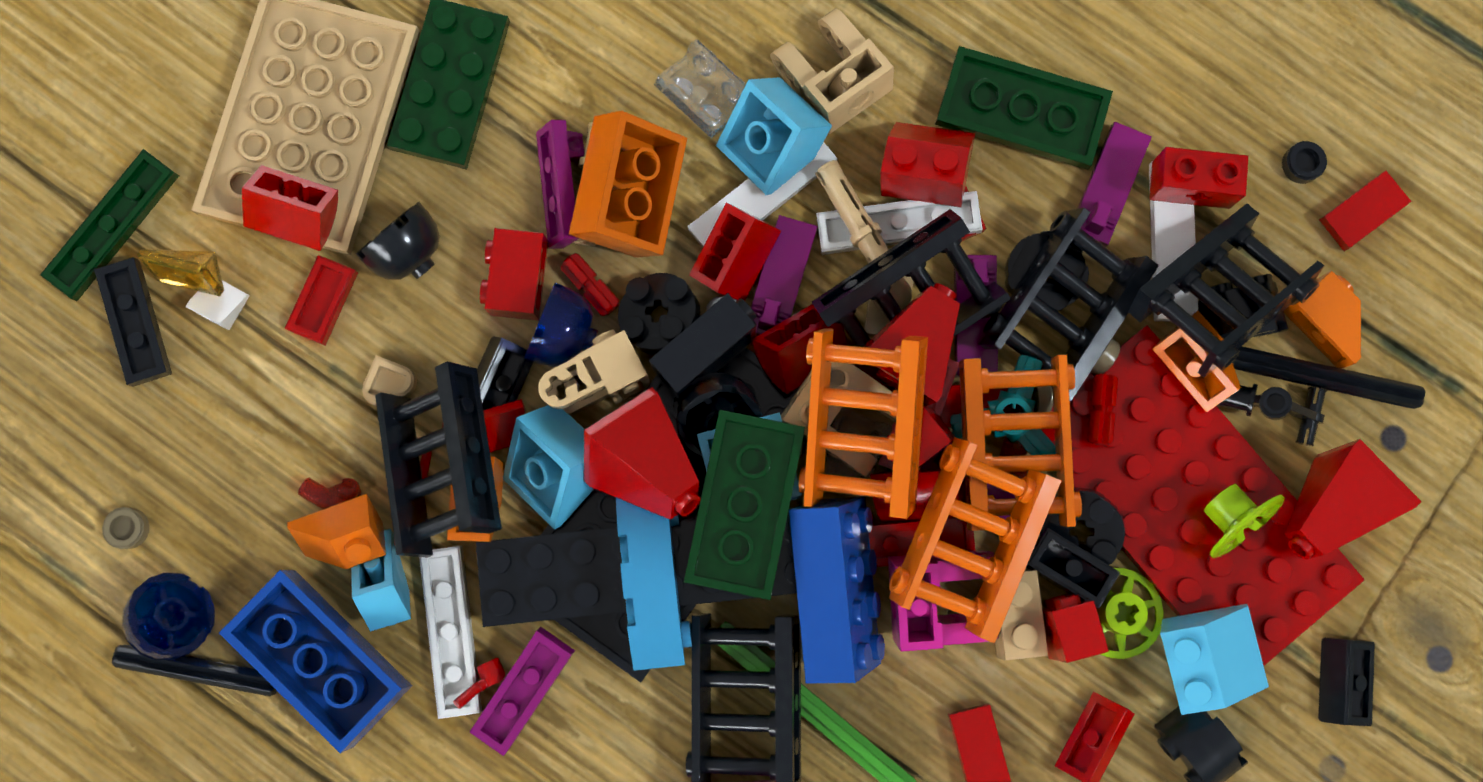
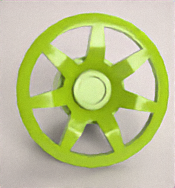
[1204,484,1285,558]
[1096,568,1164,659]

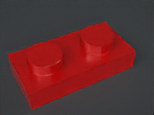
[1055,691,1135,782]

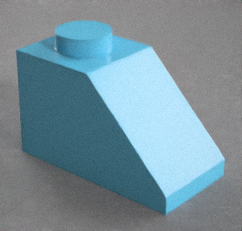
[351,529,411,632]

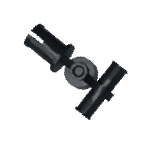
[1218,384,1327,447]

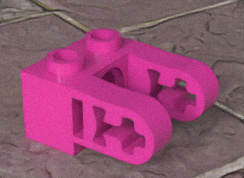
[888,550,999,652]

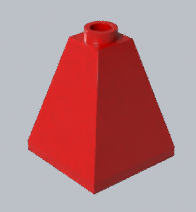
[853,283,960,407]
[584,387,701,520]
[1285,439,1422,560]

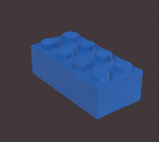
[789,497,885,684]
[219,570,413,753]

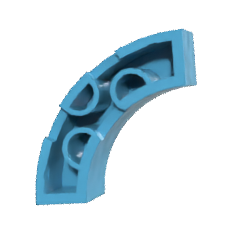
[616,498,692,671]

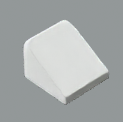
[185,276,250,330]

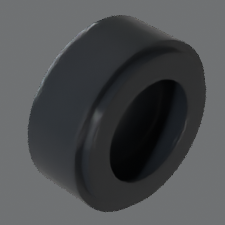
[1282,141,1327,184]

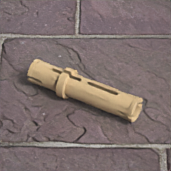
[815,160,889,263]

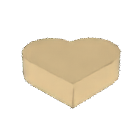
[362,355,417,406]

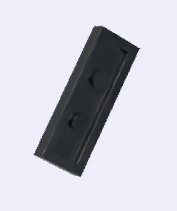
[94,257,172,387]

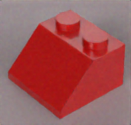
[880,122,975,207]

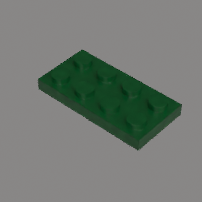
[387,0,510,170]
[935,46,1113,170]
[684,410,805,600]

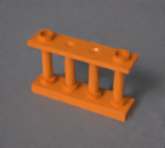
[798,328,928,519]
[959,354,1082,531]
[889,437,1061,643]

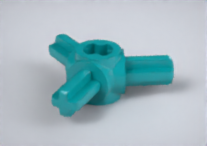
[950,355,1056,455]

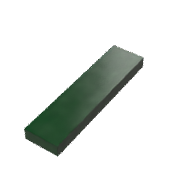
[40,149,179,301]

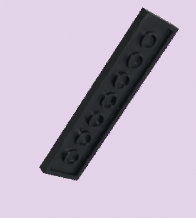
[476,509,797,627]

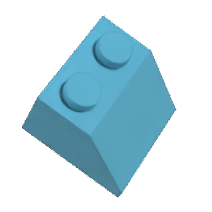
[716,77,832,195]
[503,405,594,529]
[1160,604,1269,715]

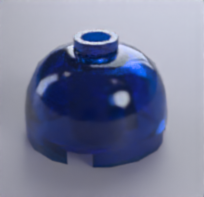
[524,282,598,367]
[122,573,215,660]

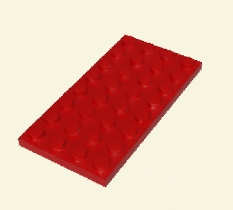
[1041,325,1365,666]

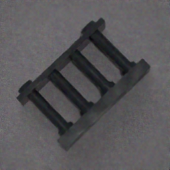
[1128,204,1325,378]
[979,208,1159,401]
[812,209,1011,347]
[375,361,502,558]
[686,613,801,782]

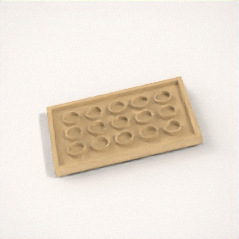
[191,0,420,256]

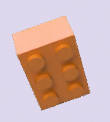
[569,110,687,257]

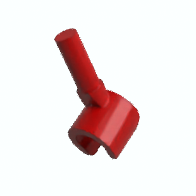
[453,658,505,709]

